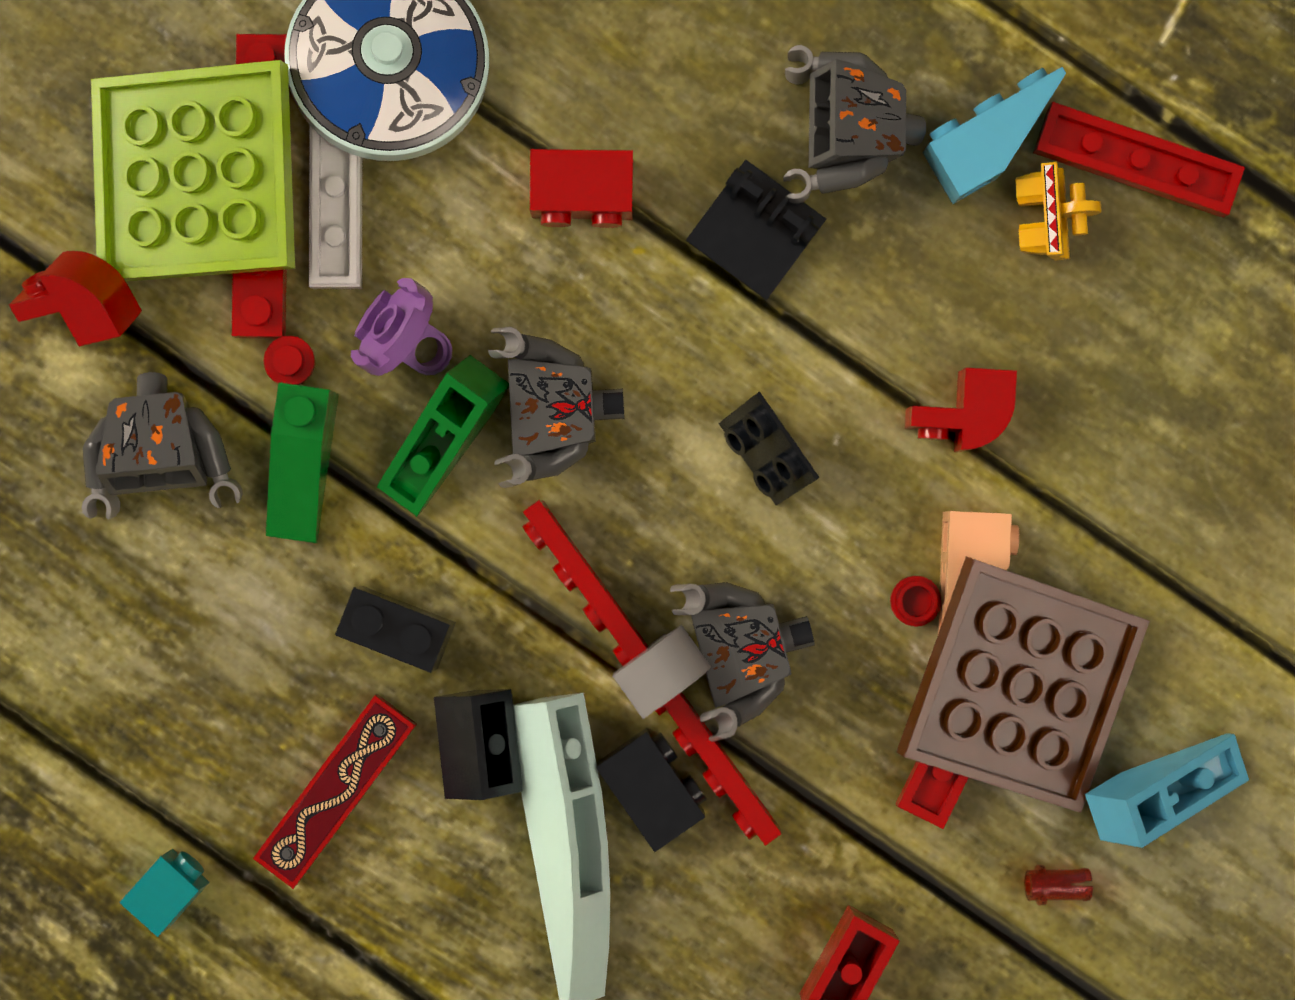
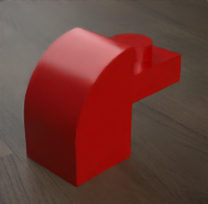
[9,251,142,347]
[905,368,1017,452]

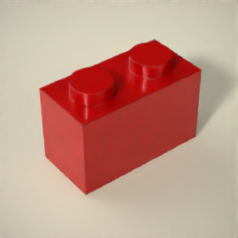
[529,149,633,228]
[799,905,900,1000]

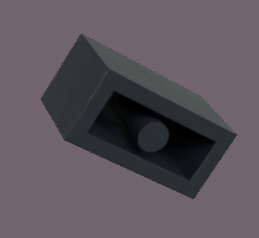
[335,586,456,673]
[434,689,523,800]
[596,728,707,852]

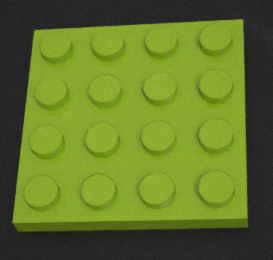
[91,60,295,282]

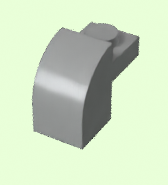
[613,625,711,719]

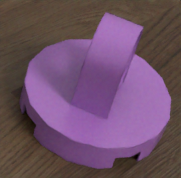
[351,278,452,376]

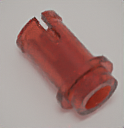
[1024,864,1093,906]

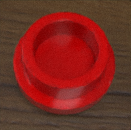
[264,336,315,385]
[890,576,941,627]

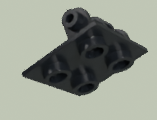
[686,159,826,300]
[718,391,820,506]

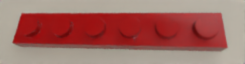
[232,34,290,339]

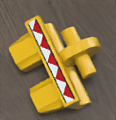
[1015,162,1101,261]

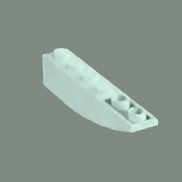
[513,693,610,1000]

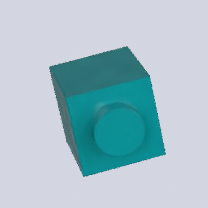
[119,849,210,937]

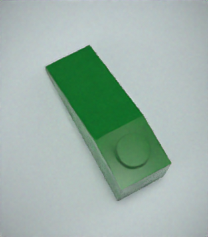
[377,355,509,517]
[266,382,339,543]

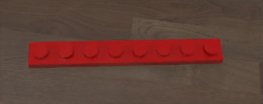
[522,500,782,846]

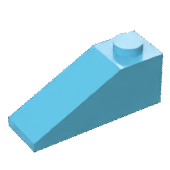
[1085,733,1249,848]

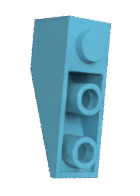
[923,67,1066,204]

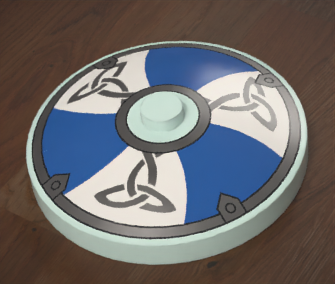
[285,0,489,161]

